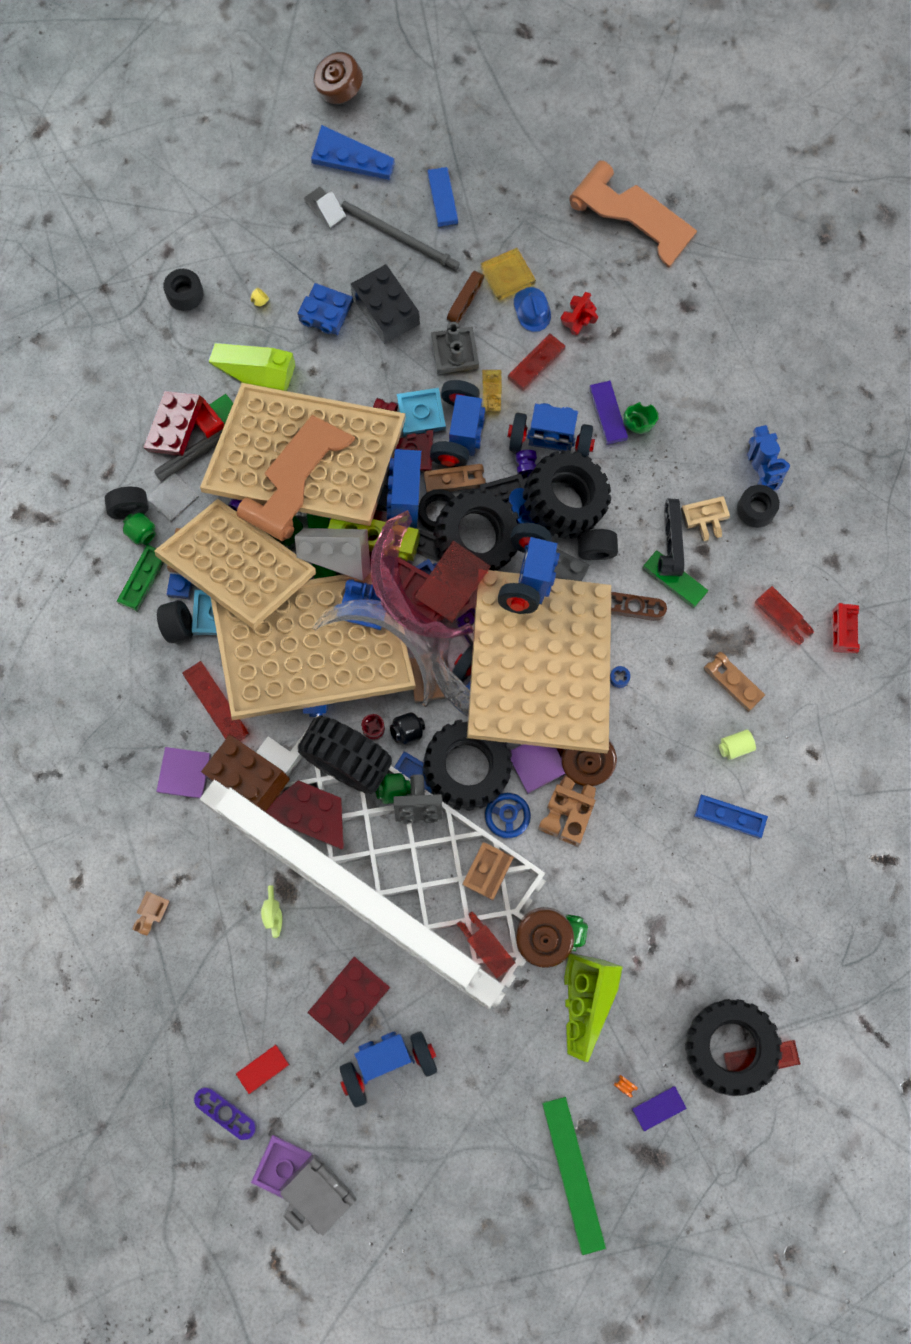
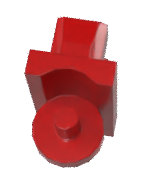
[560,292,598,336]

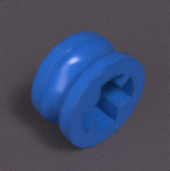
[610,666,631,688]

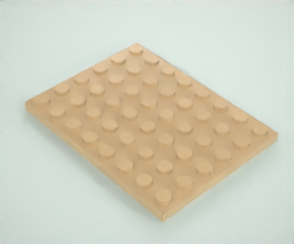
[200,383,406,526]
[211,568,416,721]
[467,569,611,754]

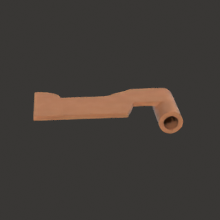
[569,160,697,268]
[237,415,355,541]

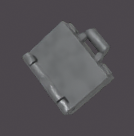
[280,1153,357,1236]

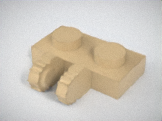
[681,496,730,541]

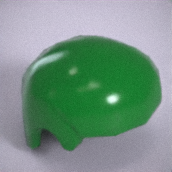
[623,402,659,434]

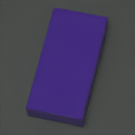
[631,1086,687,1132]

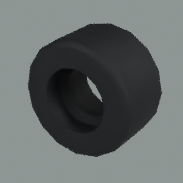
[163,268,204,311]
[737,484,780,528]
[578,529,618,560]
[157,600,193,643]

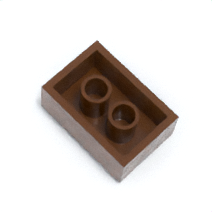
[201,734,290,812]

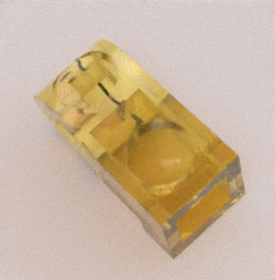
[482,370,502,411]

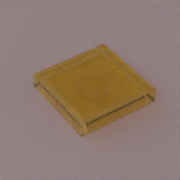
[480,248,536,300]

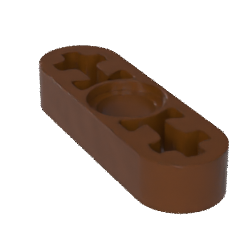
[447,270,484,324]
[611,592,667,621]

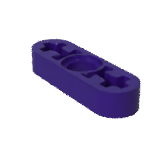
[194,1087,257,1140]

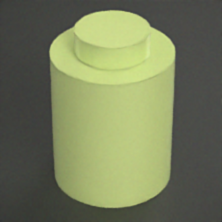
[719,729,756,760]

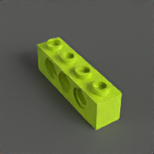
[328,518,421,562]

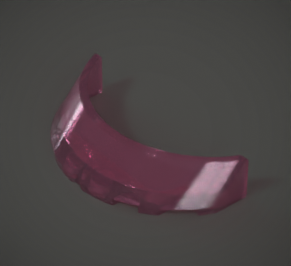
[371,510,473,639]

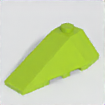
[209,343,296,391]
[564,953,623,1062]

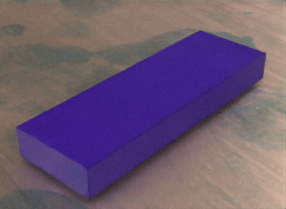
[589,381,628,445]

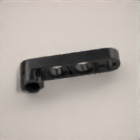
[657,498,684,577]

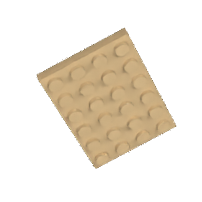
[154,499,316,629]

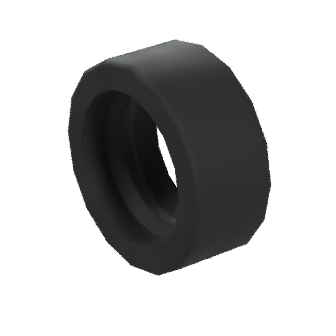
[105,486,149,520]
[418,489,456,532]

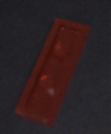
[508,333,566,391]
[723,1040,801,1071]

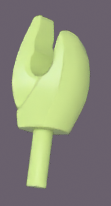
[261,885,282,938]

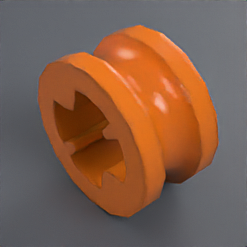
[613,1075,638,1098]

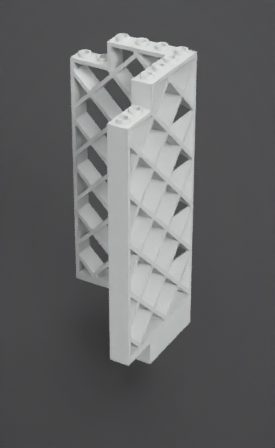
[200,715,546,1009]

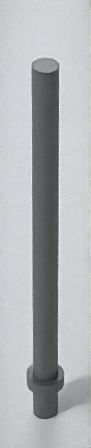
[341,200,460,270]

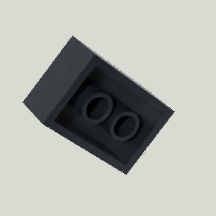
[350,264,420,344]

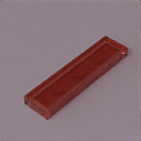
[182,661,250,741]

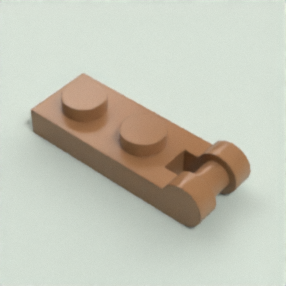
[424,464,486,493]
[704,652,765,712]

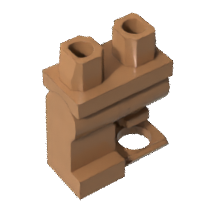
[538,776,596,847]

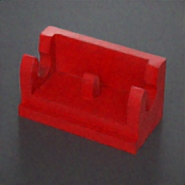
[833,603,860,654]

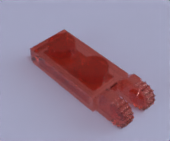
[755,586,814,645]
[456,911,516,979]

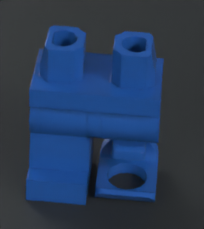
[747,425,790,490]

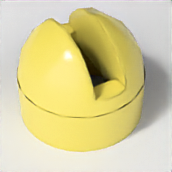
[250,288,269,307]

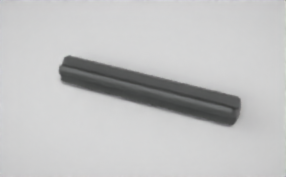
[154,429,223,481]

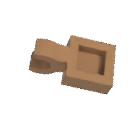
[132,891,170,936]

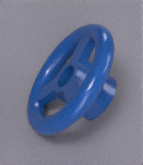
[485,793,531,838]

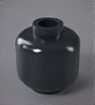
[390,712,425,745]

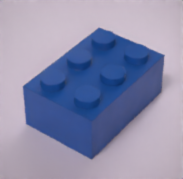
[387,449,421,529]

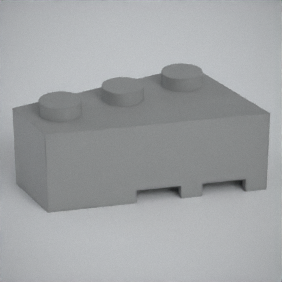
[295,528,371,581]

